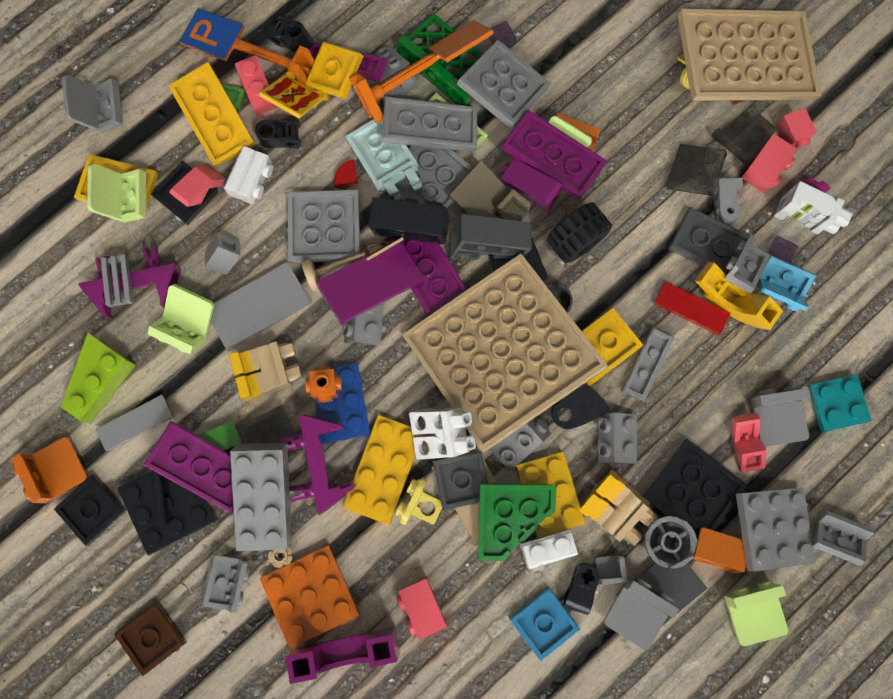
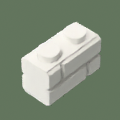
[224,146,273,205]
[520,529,578,569]

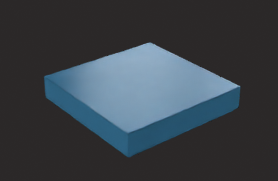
[509,587,580,661]

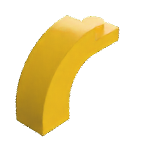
[695,262,783,330]

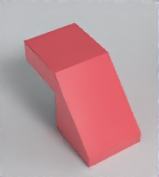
[169,165,226,207]
[731,412,767,473]

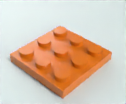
[259,545,360,649]

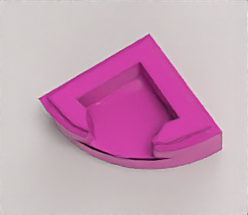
[803,177,831,193]

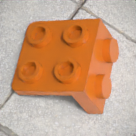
[11,437,88,503]

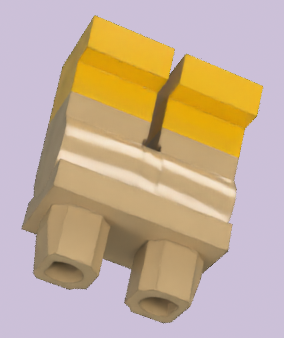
[228,341,303,402]
[579,469,658,546]

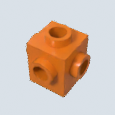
[305,366,342,403]

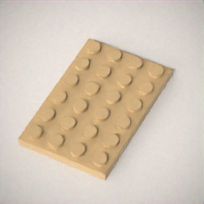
[677,9,821,101]

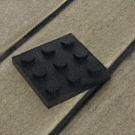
[642,439,747,538]
[117,471,218,556]

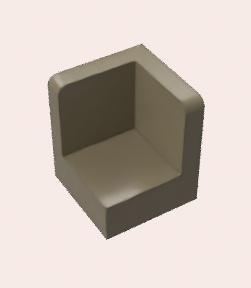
[496,189,531,220]

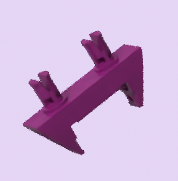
[78,246,181,320]
[280,415,357,515]

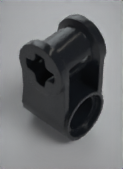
[267,16,313,51]
[255,118,301,149]
[563,563,599,615]

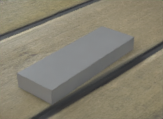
[621,327,675,402]
[95,395,175,451]

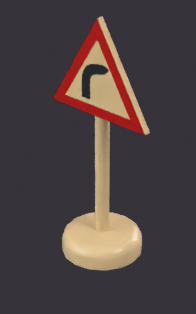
[301,237,404,292]

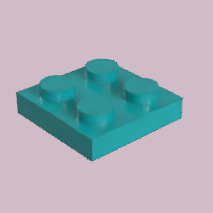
[807,374,872,433]

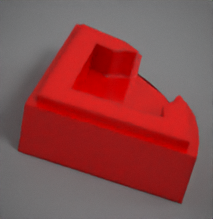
[334,159,358,188]

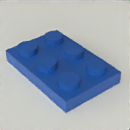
[314,363,371,445]

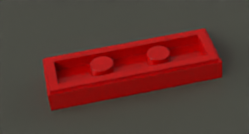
[654,281,731,336]

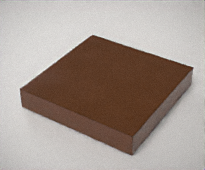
[114,602,187,676]

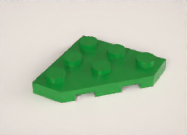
[477,483,556,561]

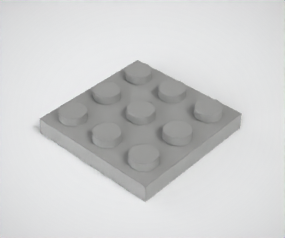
[457,40,551,129]
[395,145,473,211]
[288,190,360,263]
[736,487,816,571]

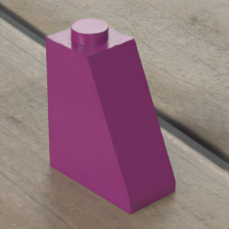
[500,158,562,213]

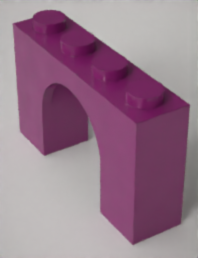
[285,627,400,684]

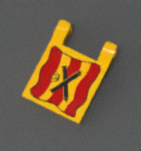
[259,71,330,119]

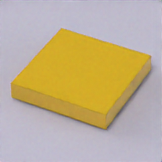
[305,42,364,99]

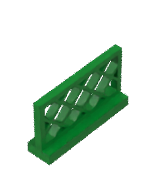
[397,13,483,106]

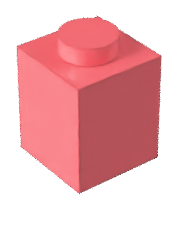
[776,108,817,149]

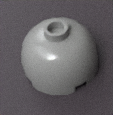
[644,516,697,569]

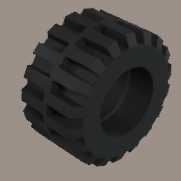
[547,202,612,263]

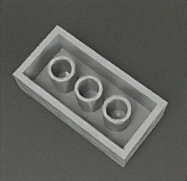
[230,443,292,551]

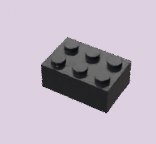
[368,195,449,245]

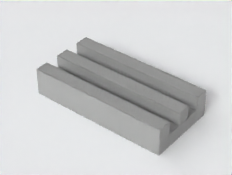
[100,254,133,307]

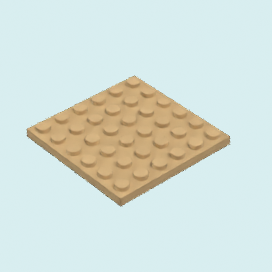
[402,254,607,453]

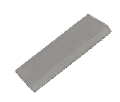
[382,96,477,152]
[210,262,311,351]

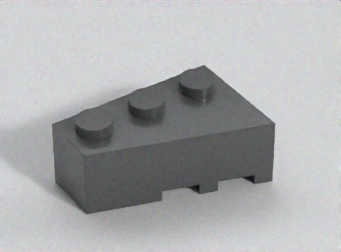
[449,213,532,260]

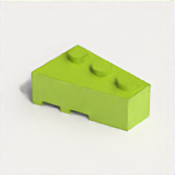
[61,333,136,424]

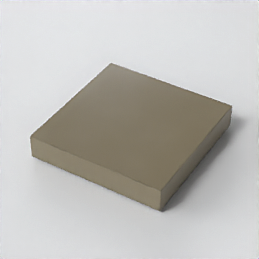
[448,161,510,217]

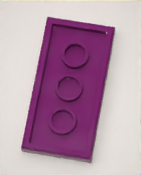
[501,110,607,200]
[382,237,468,317]
[316,242,425,325]
[143,420,234,514]

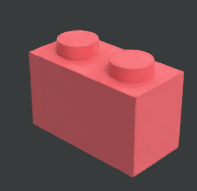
[235,55,278,115]
[741,133,797,193]
[396,577,447,640]

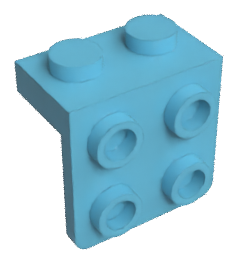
[758,254,816,312]

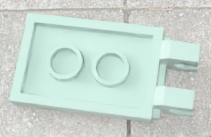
[345,113,423,200]

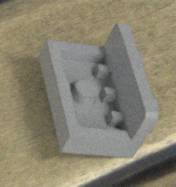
[725,234,771,294]
[343,303,383,346]
[598,412,637,464]
[812,511,874,566]
[201,554,249,613]

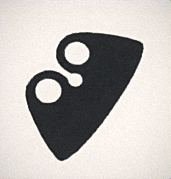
[552,383,609,429]

